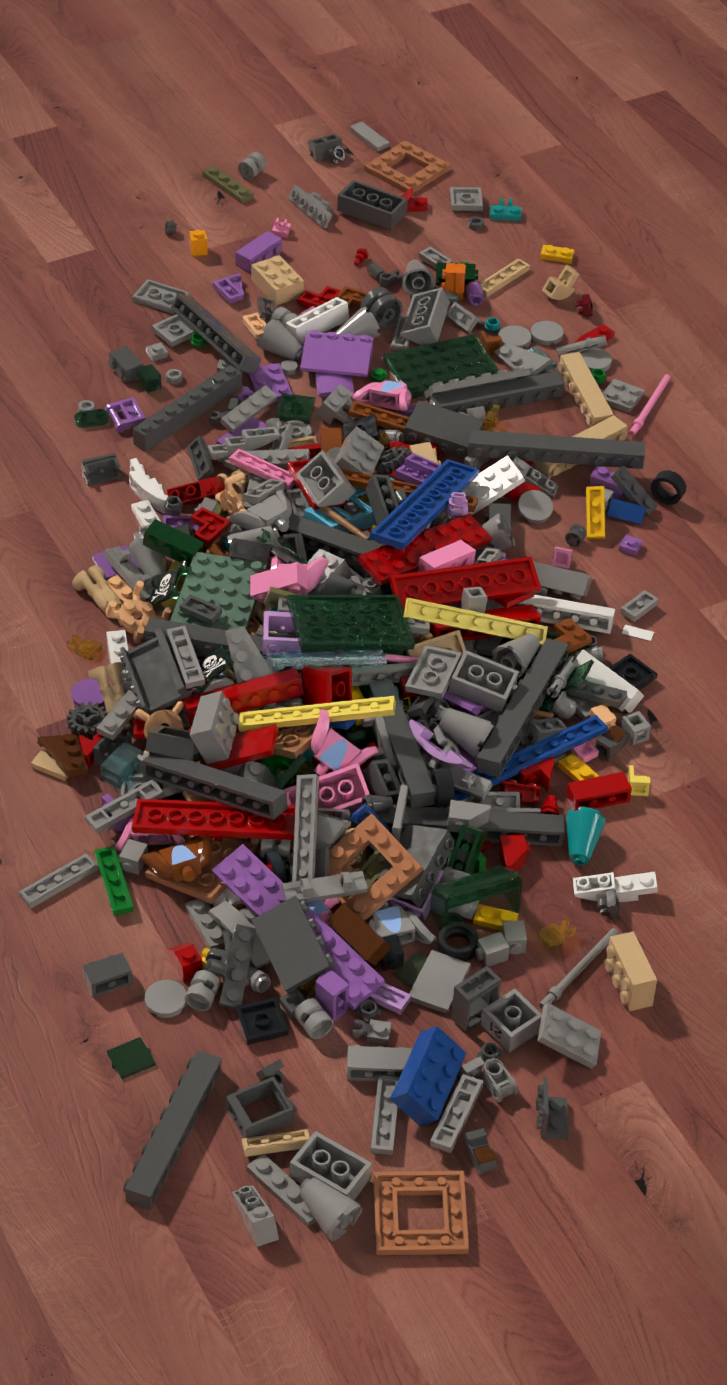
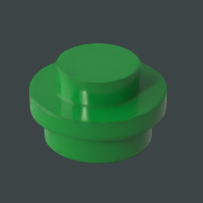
[190,332,207,347]
[371,368,387,383]
[591,368,606,384]

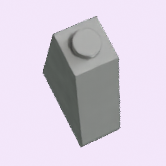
[316,812,352,850]

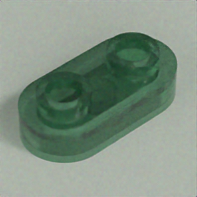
[74,409,109,428]

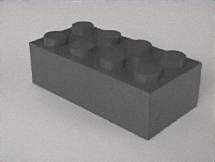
[337,180,408,230]

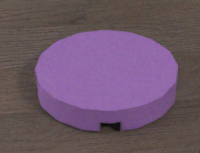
[71,679,105,708]

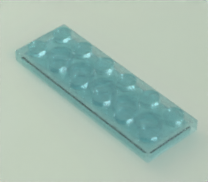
[266,651,387,670]

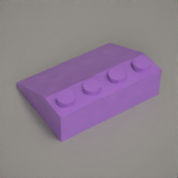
[300,330,374,377]

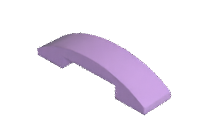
[409,719,473,768]

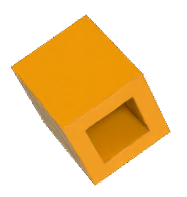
[189,230,208,256]

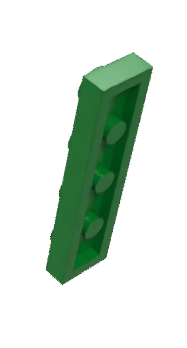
[94,846,134,916]

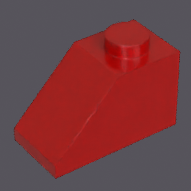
[499,833,530,879]
[166,943,202,983]

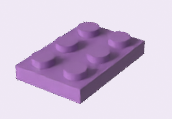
[247,363,293,403]

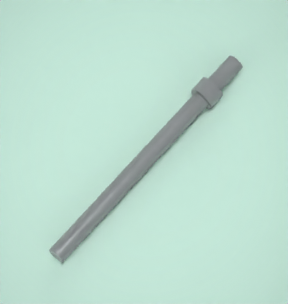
[539,928,618,1010]

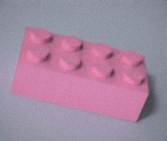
[284,763,370,815]

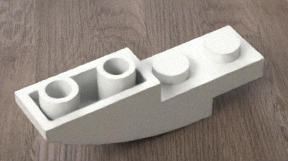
[129,458,168,514]
[573,871,658,902]

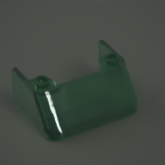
[430,866,522,931]

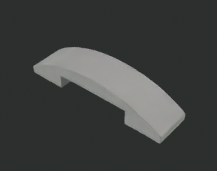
[208,901,271,970]

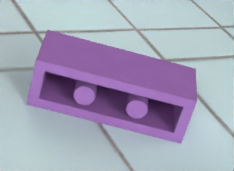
[236,231,282,273]

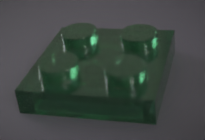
[276,393,316,424]

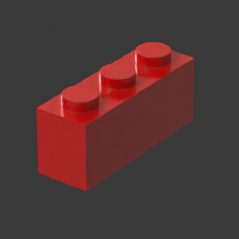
[566,772,632,811]

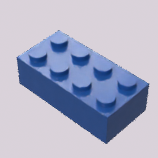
[390,1026,466,1126]

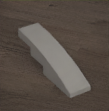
[207,427,280,460]

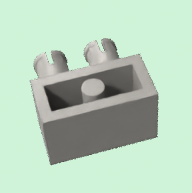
[316,384,355,425]

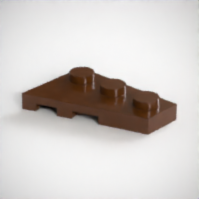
[37,734,88,777]

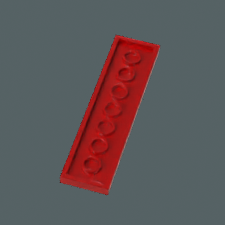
[357,514,492,586]
[389,556,542,612]
[132,799,296,840]

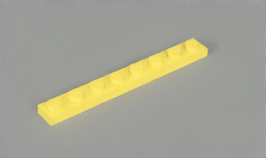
[403,598,548,645]
[238,696,396,732]

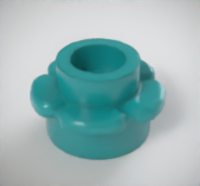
[484,317,501,332]

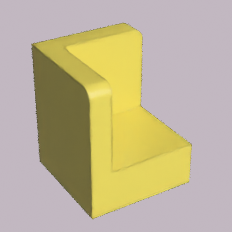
[628,765,650,796]

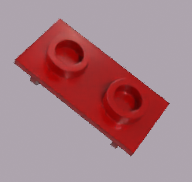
[500,779,541,804]

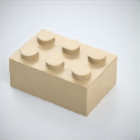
[251,255,304,306]
[604,931,657,1011]

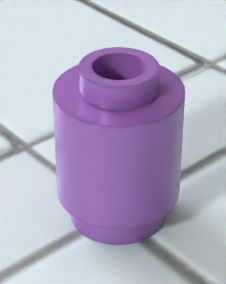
[465,282,484,306]

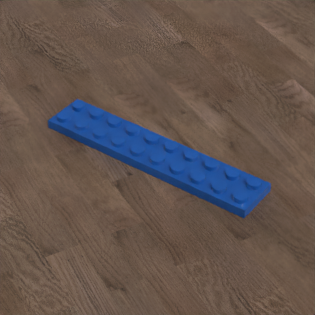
[370,459,479,550]

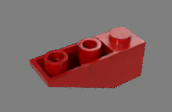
[167,477,225,505]

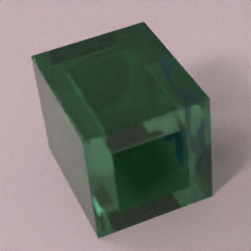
[137,364,162,393]

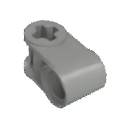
[482,1058,519,1102]

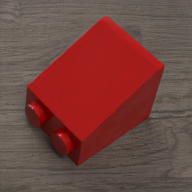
[301,664,352,705]

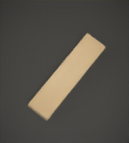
[480,258,530,297]

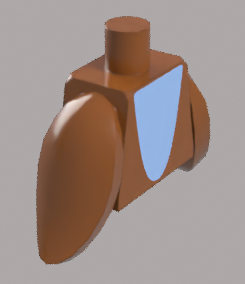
[140,836,213,882]

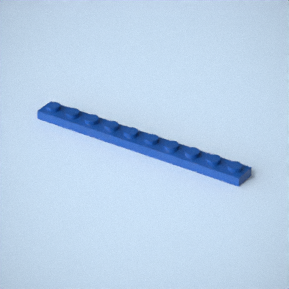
[445,715,608,808]

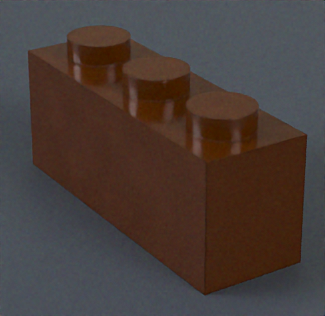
[327,903,392,966]

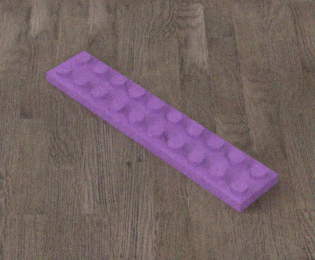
[212,844,385,1010]

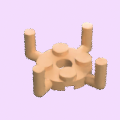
[215,472,247,525]
[106,581,172,644]
[134,701,184,755]

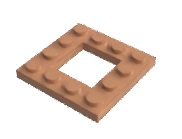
[364,140,451,193]
[329,814,424,921]
[373,1171,469,1255]

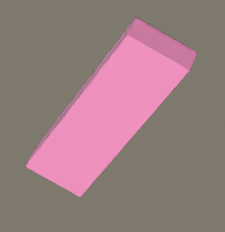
[229,449,296,490]

